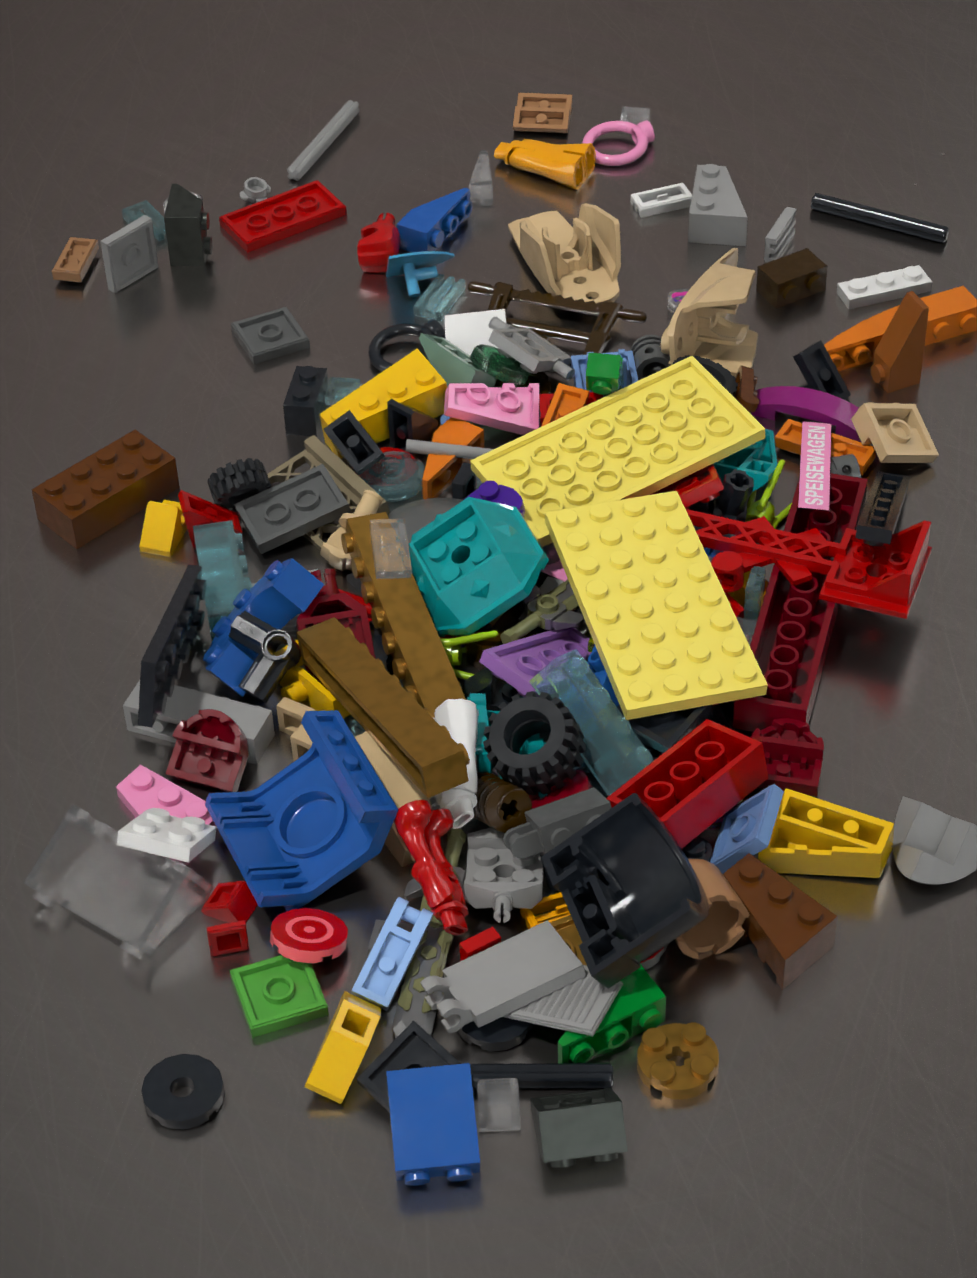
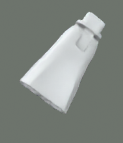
[433,699,479,829]

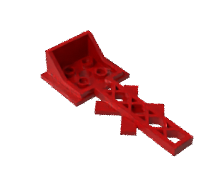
[686,509,932,619]

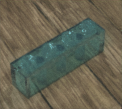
[193,520,251,641]
[529,649,654,796]

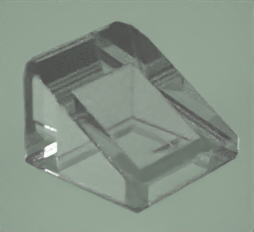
[620,106,650,134]
[477,1078,521,1132]

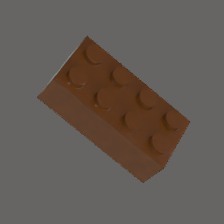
[32,429,180,549]

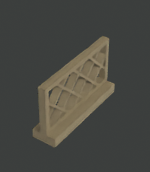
[267,435,390,551]

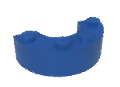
[203,558,324,697]

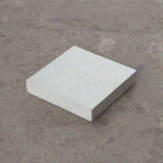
[445,309,509,367]

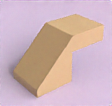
[276,697,315,762]

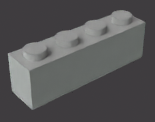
[123,680,275,765]

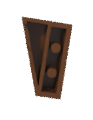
[723,853,838,990]

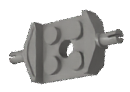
[464,828,543,923]

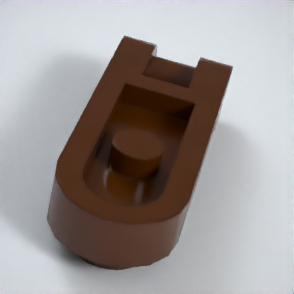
[734,365,759,414]

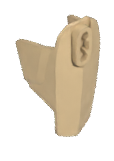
[508,203,621,315]
[661,248,758,377]

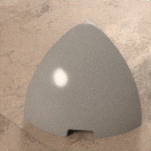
[893,796,977,885]

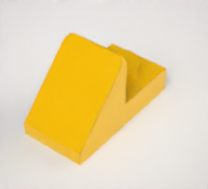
[139,500,187,557]

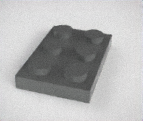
[234,464,351,554]

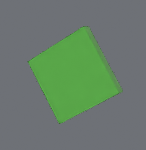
[230,955,329,1038]

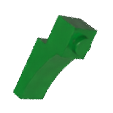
[586,353,624,396]

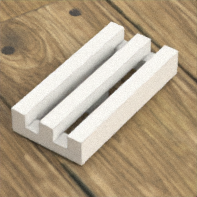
[630,183,692,218]

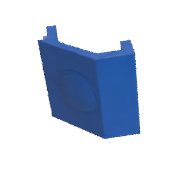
[205,710,398,911]

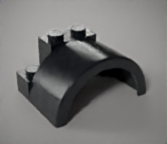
[541,793,709,989]

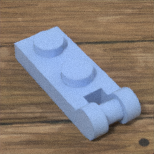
[351,897,434,1011]

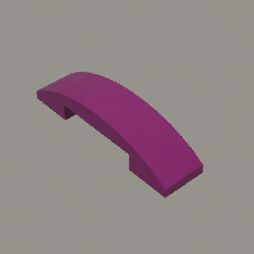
[751,386,861,442]

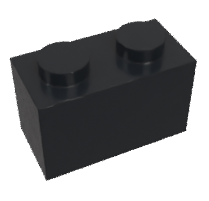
[283,366,330,437]

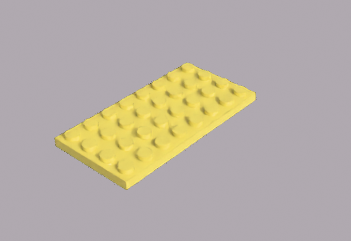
[470,356,765,547]
[545,491,768,720]

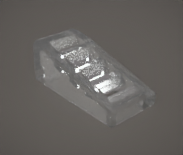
[469,150,493,207]

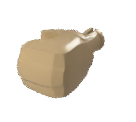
[320,490,383,571]

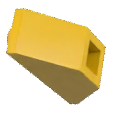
[304,991,381,1104]

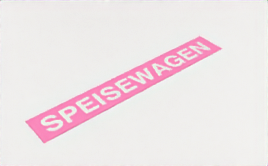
[798,421,831,510]

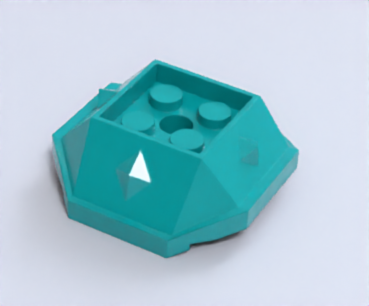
[407,497,549,637]

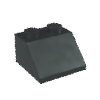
[164,184,213,266]
[530,1088,628,1167]

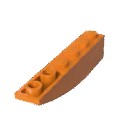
[824,286,977,372]

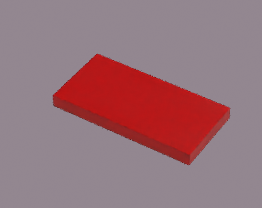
[219,180,347,253]

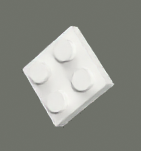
[117,808,217,863]

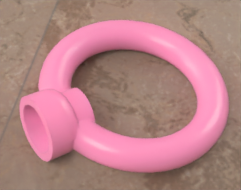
[582,120,655,166]

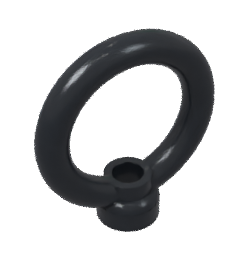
[368,319,445,372]

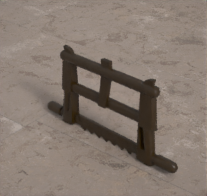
[467,281,647,367]

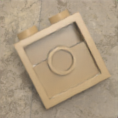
[851,402,939,463]

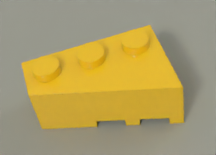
[758,788,894,878]

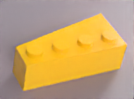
[319,348,447,459]

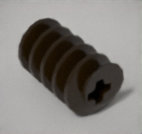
[473,771,532,833]

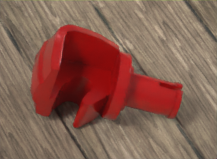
[357,213,400,273]

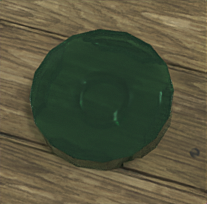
[469,344,530,386]

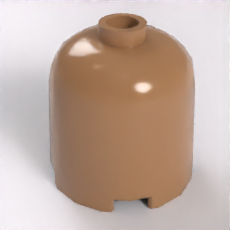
[675,859,749,958]

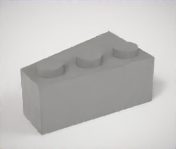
[688,164,748,246]

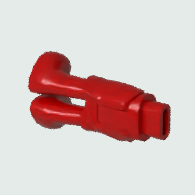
[394,800,469,936]

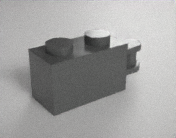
[503,787,612,859]

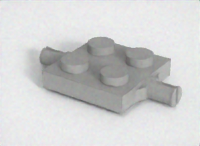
[488,316,575,380]

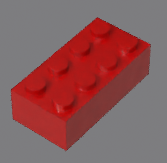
[606,719,769,849]

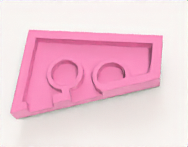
[444,383,539,435]
[116,764,216,867]

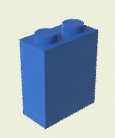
[386,1063,480,1186]

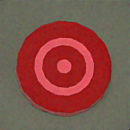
[270,908,348,964]

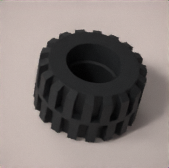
[483,691,586,795]

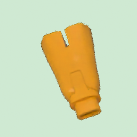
[494,139,596,190]

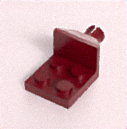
[296,568,375,688]

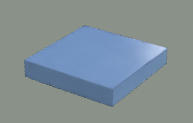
[710,784,784,874]

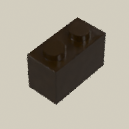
[756,248,828,309]

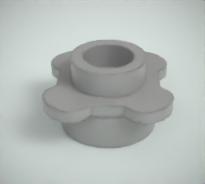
[239,177,271,203]

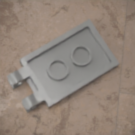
[420,920,586,1033]

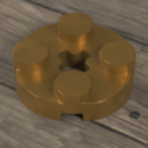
[637,1022,719,1100]

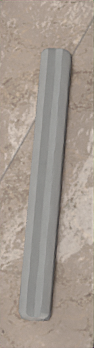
[287,100,360,181]

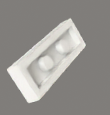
[837,265,932,310]

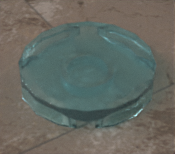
[360,451,425,502]

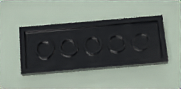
[138,564,207,728]

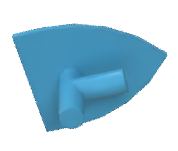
[386,251,455,298]

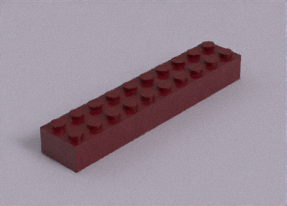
[733,473,868,732]

